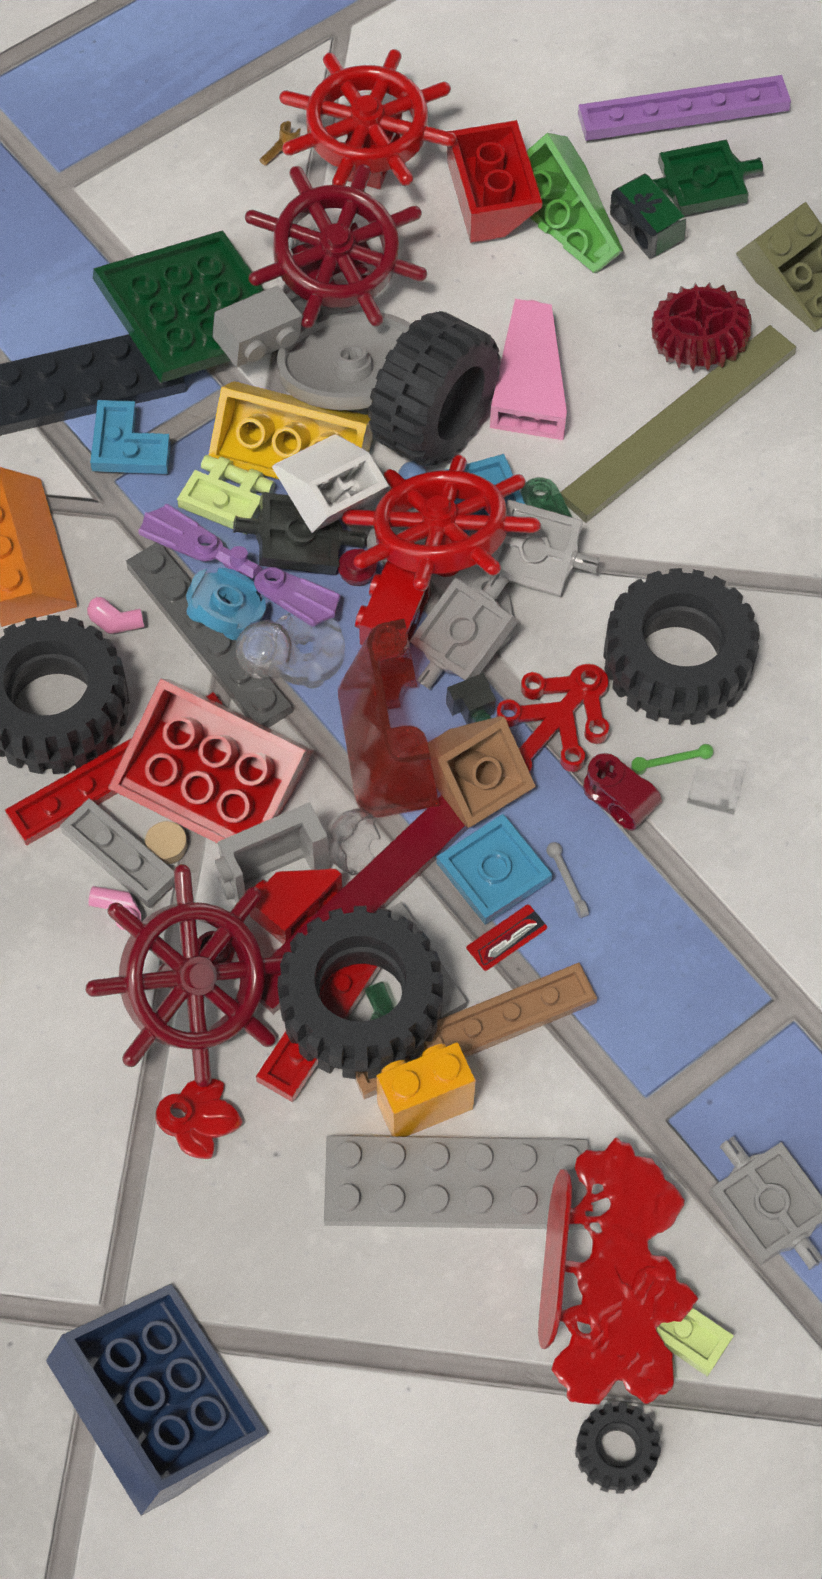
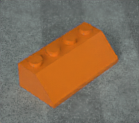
[0,467,77,627]

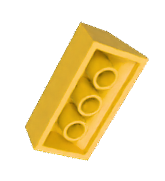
[209,381,373,479]

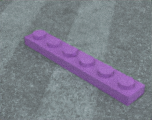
[578,75,791,141]

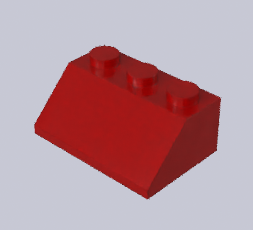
[447,120,542,243]

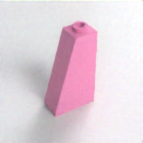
[490,299,567,440]

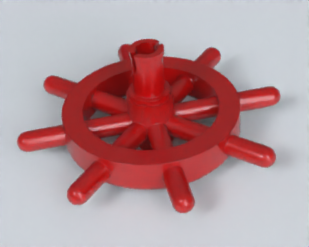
[342,455,541,591]

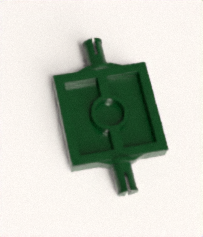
[652,139,763,215]

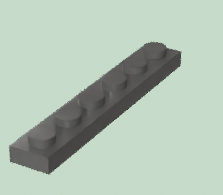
[126,542,292,728]

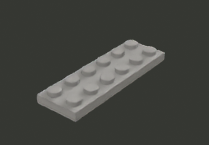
[324,1136,589,1230]

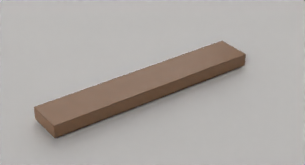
[355,962,597,1100]

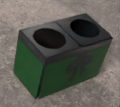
[610,173,687,259]

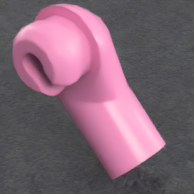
[89,886,142,931]

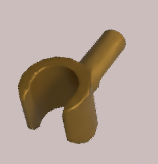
[259,121,301,166]

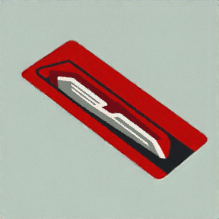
[466,904,547,971]

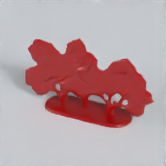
[538,1138,699,1405]

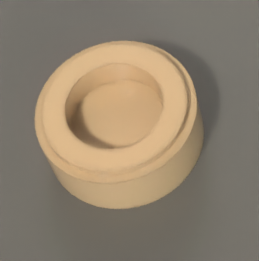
[145,821,187,864]

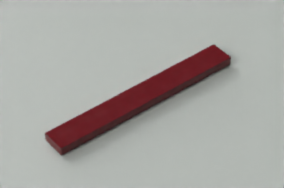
[260,795,468,1015]

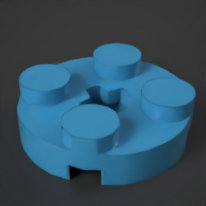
[186,568,266,640]

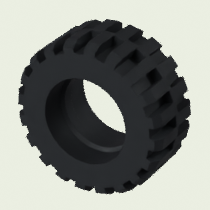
[368,311,501,466]
[603,568,760,725]
[0,615,130,774]
[278,906,443,1079]

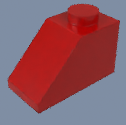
[250,869,343,944]

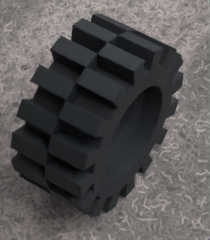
[575,1402,661,1494]

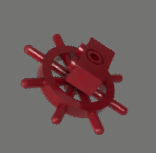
[245,164,427,329]

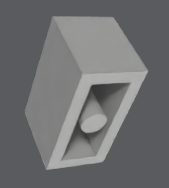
[213,285,303,368]

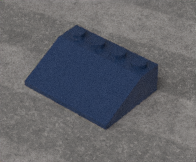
[46,1284,268,1516]

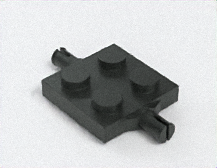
[233,492,365,575]

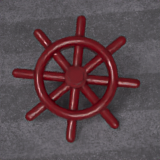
[85,864,283,1087]

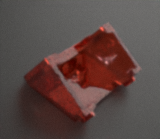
[338,619,440,817]

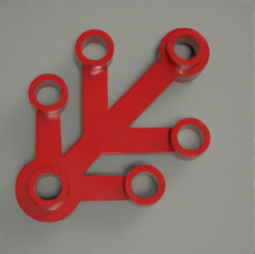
[496,664,609,775]

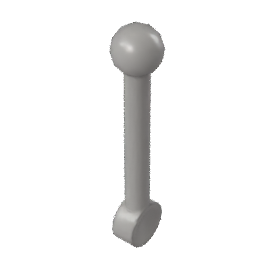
[546,842,589,918]

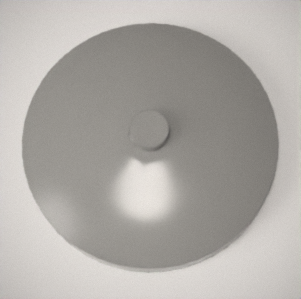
[277,311,411,410]

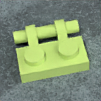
[177,455,275,535]

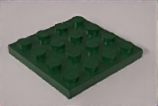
[92,230,265,383]

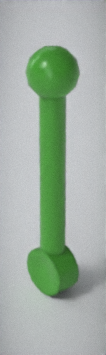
[631,744,714,775]

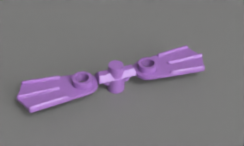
[138,504,340,627]

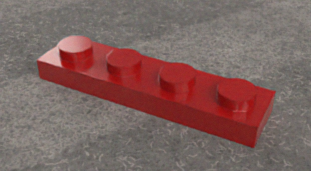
[256,964,381,1103]

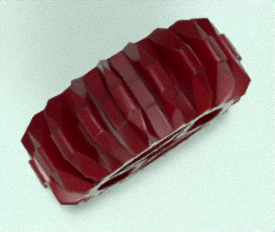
[651,282,752,371]

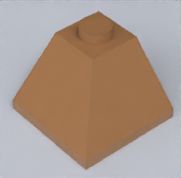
[417,716,536,828]

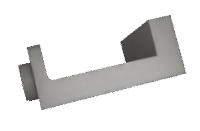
[215,802,330,903]

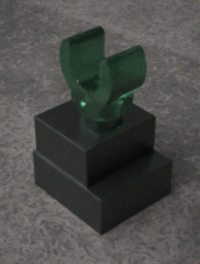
[446,673,496,724]

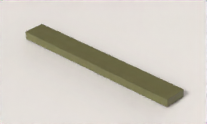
[559,325,797,523]

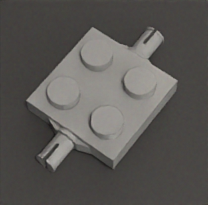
[469,500,600,597]
[409,574,518,690]
[709,1136,822,1270]

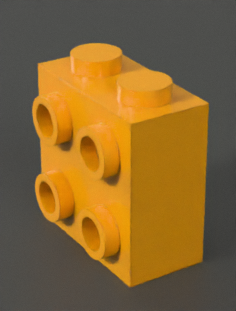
[376,1042,476,1137]

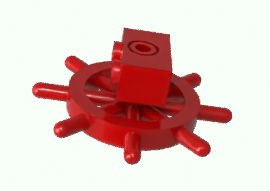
[279,49,456,189]

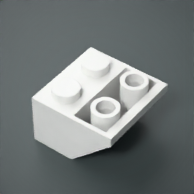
[272,434,389,533]

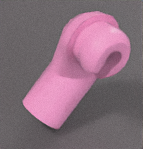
[87,597,144,634]

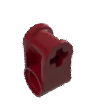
[583,753,662,831]

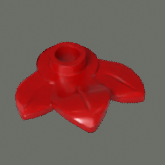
[155,1078,242,1159]

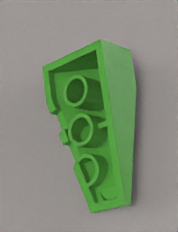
[527,133,623,273]

